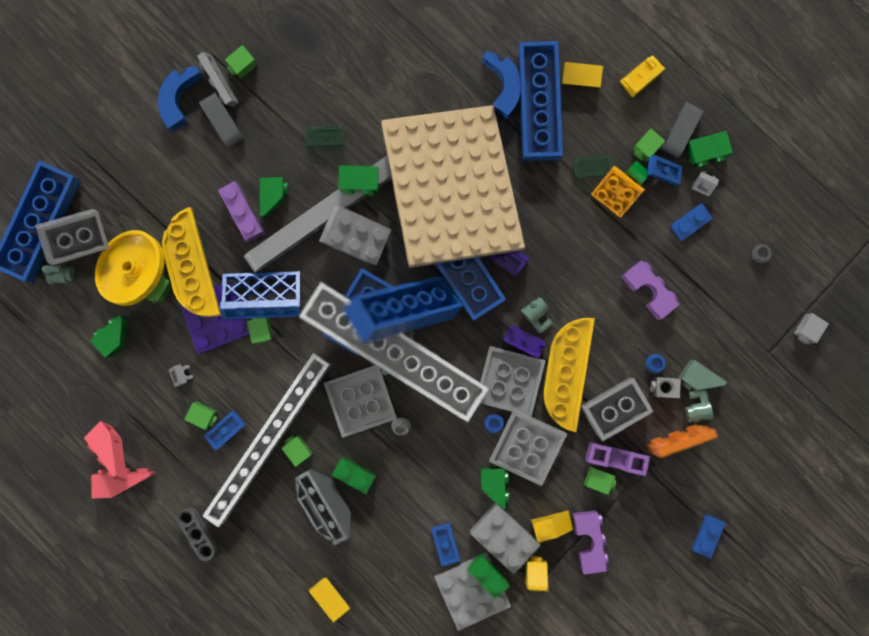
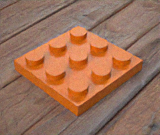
[646,424,717,457]

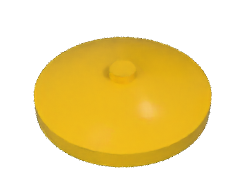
[95,230,164,306]

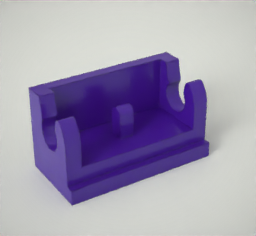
[487,251,529,277]
[503,324,546,358]

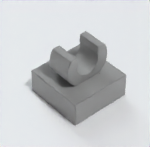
[692,170,719,196]
[169,364,193,387]

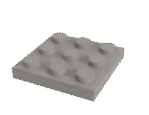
[480,346,545,416]
[324,365,397,438]
[489,409,567,486]
[434,552,511,631]

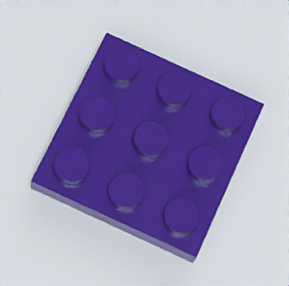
[178,280,250,354]

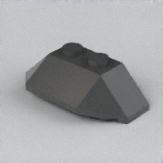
[295,469,351,545]

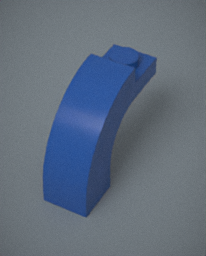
[482,50,521,120]
[158,66,204,132]

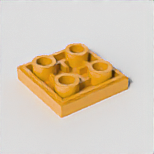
[591,166,645,218]

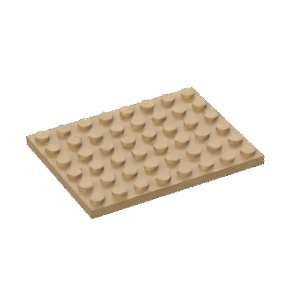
[381,105,525,268]

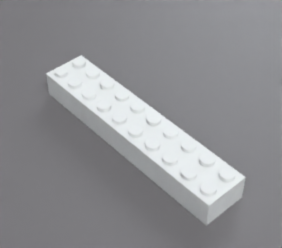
[299,283,489,422]

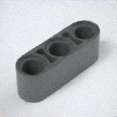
[199,93,244,149]
[661,102,704,159]
[177,507,218,561]

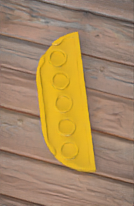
[162,207,221,317]
[543,318,595,432]

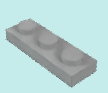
[197,52,239,107]

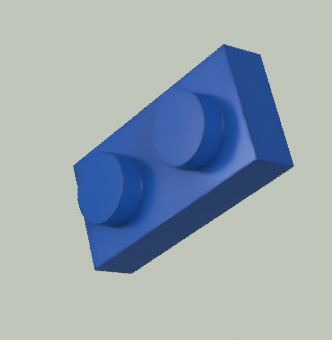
[647,155,682,186]
[670,203,713,241]
[203,410,246,450]
[691,514,726,558]
[431,522,460,566]

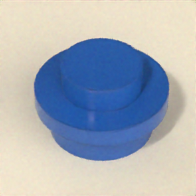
[646,354,666,373]
[485,414,504,433]

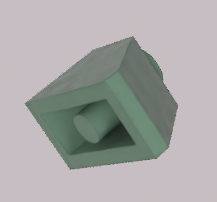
[678,360,727,391]

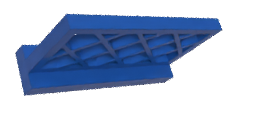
[220,271,301,319]

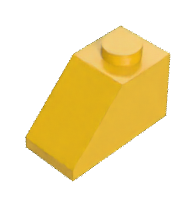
[531,510,573,542]
[524,556,548,591]

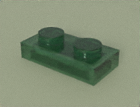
[306,126,345,147]
[572,155,612,179]

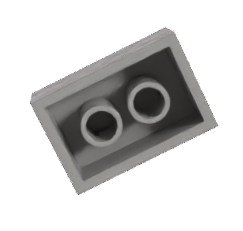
[319,206,391,265]
[35,209,109,266]
[580,378,653,441]
[470,503,540,574]

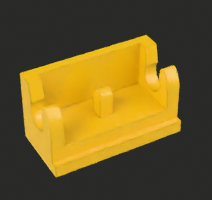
[620,56,665,98]
[561,62,603,88]
[309,577,350,622]

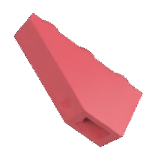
[84,421,127,481]
[91,468,155,498]

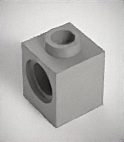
[794,313,829,345]
[650,377,681,398]

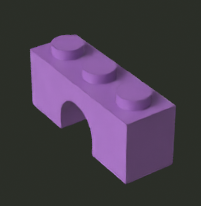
[218,181,266,243]
[621,260,679,320]
[585,442,650,476]
[572,510,609,575]

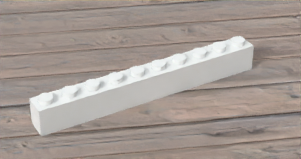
[203,353,332,527]

